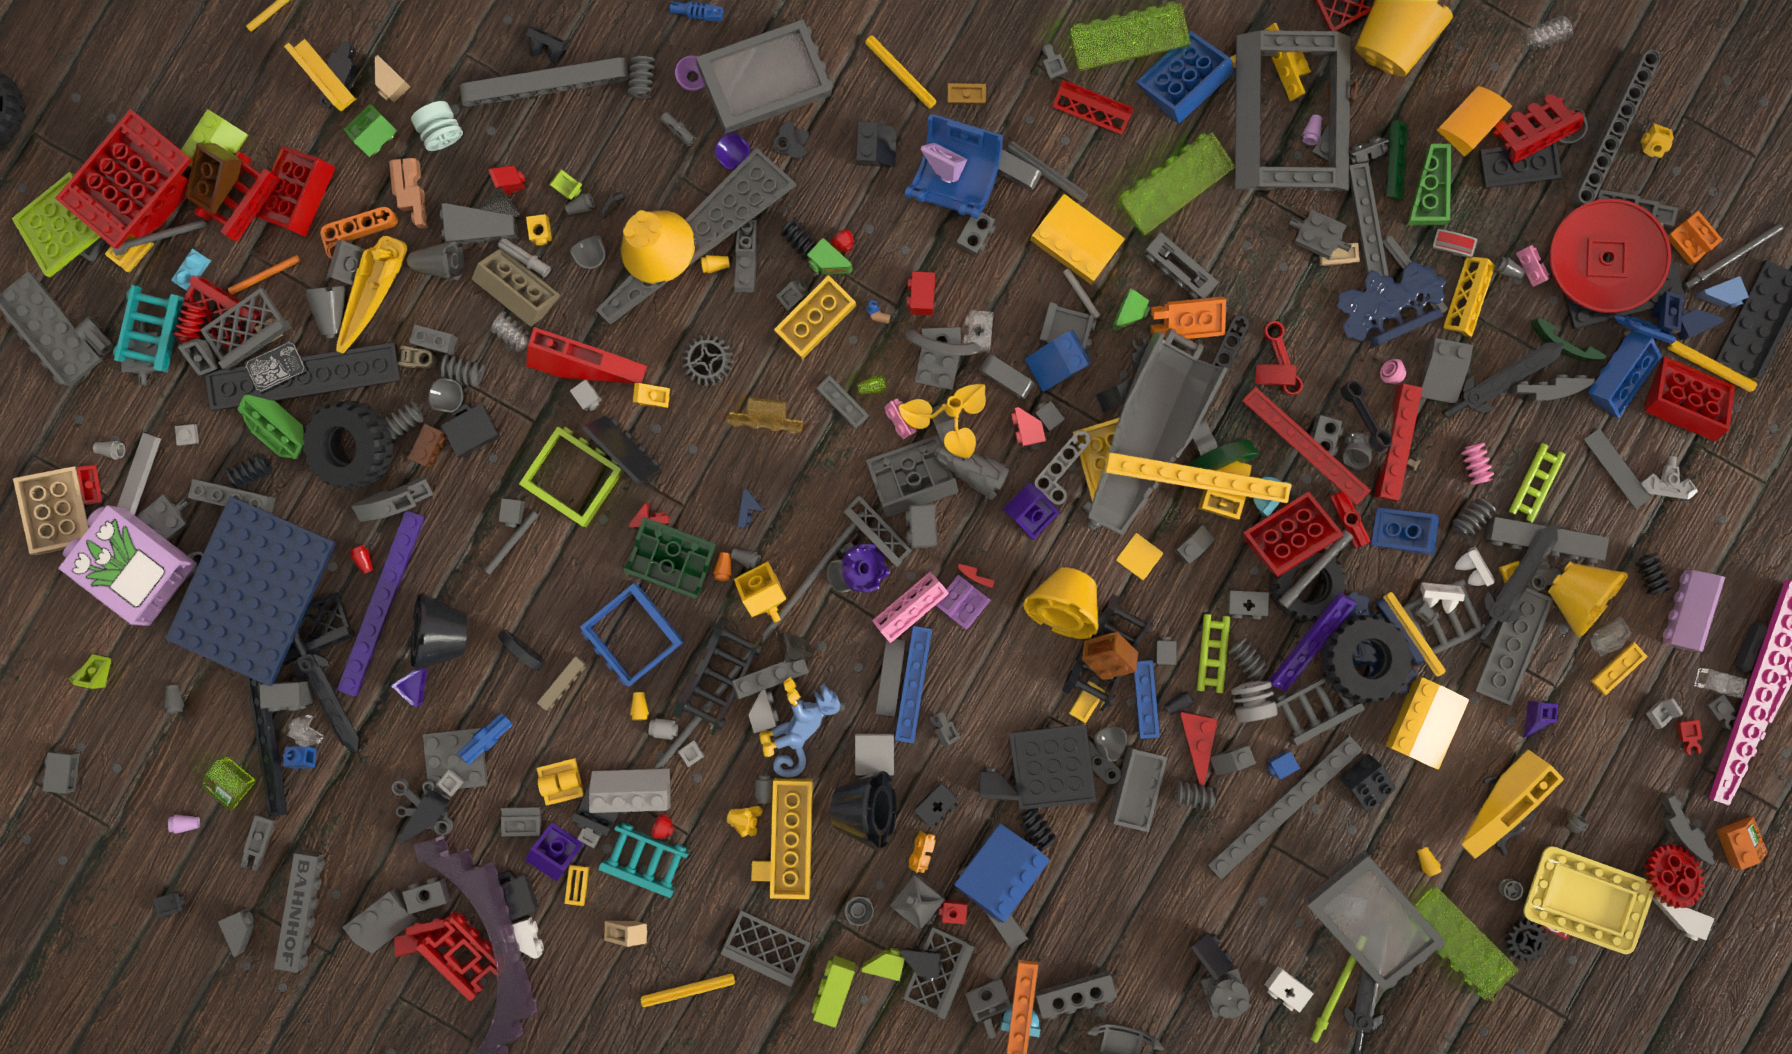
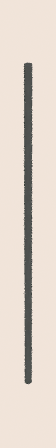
[623,511,864,814]

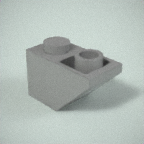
[749,689,780,733]

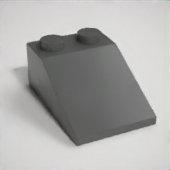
[1420,338,1473,404]

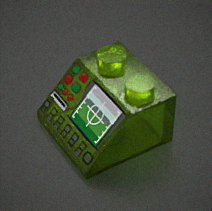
[201,757,256,811]

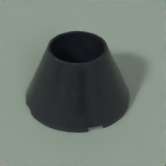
[410,593,467,671]
[830,771,897,850]

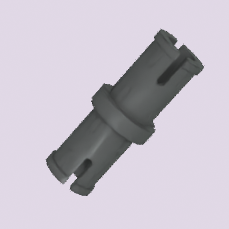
[660,112,696,146]

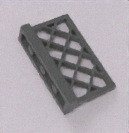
[200,288,291,369]
[721,910,810,987]
[903,926,976,1020]

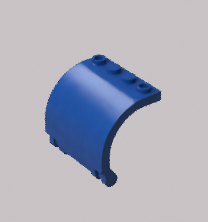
[905,114,1003,219]

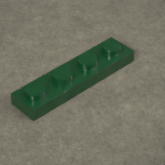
[1386,120,1408,201]

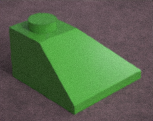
[1111,289,1150,331]

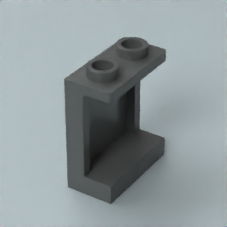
[1039,302,1096,350]

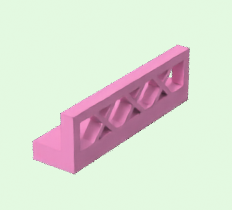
[872,571,949,643]

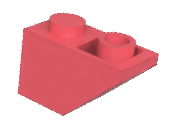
[1011,407,1046,447]

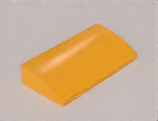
[1437,86,1512,157]

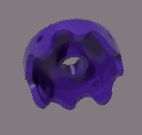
[842,544,890,593]

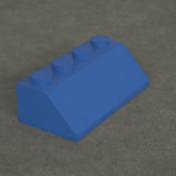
[1588,330,1662,419]

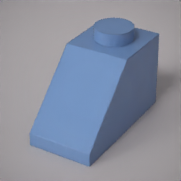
[1696,276,1749,308]

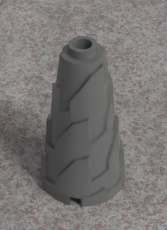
[933,443,1010,501]

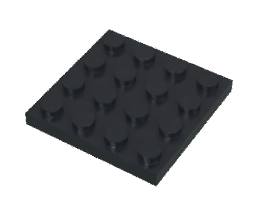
[1009,724,1097,810]

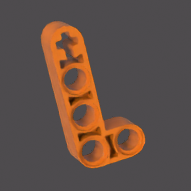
[320,207,398,259]

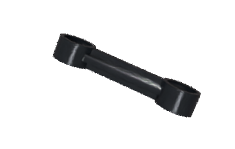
[1341,380,1392,452]

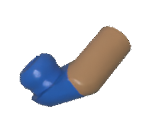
[866,300,891,324]

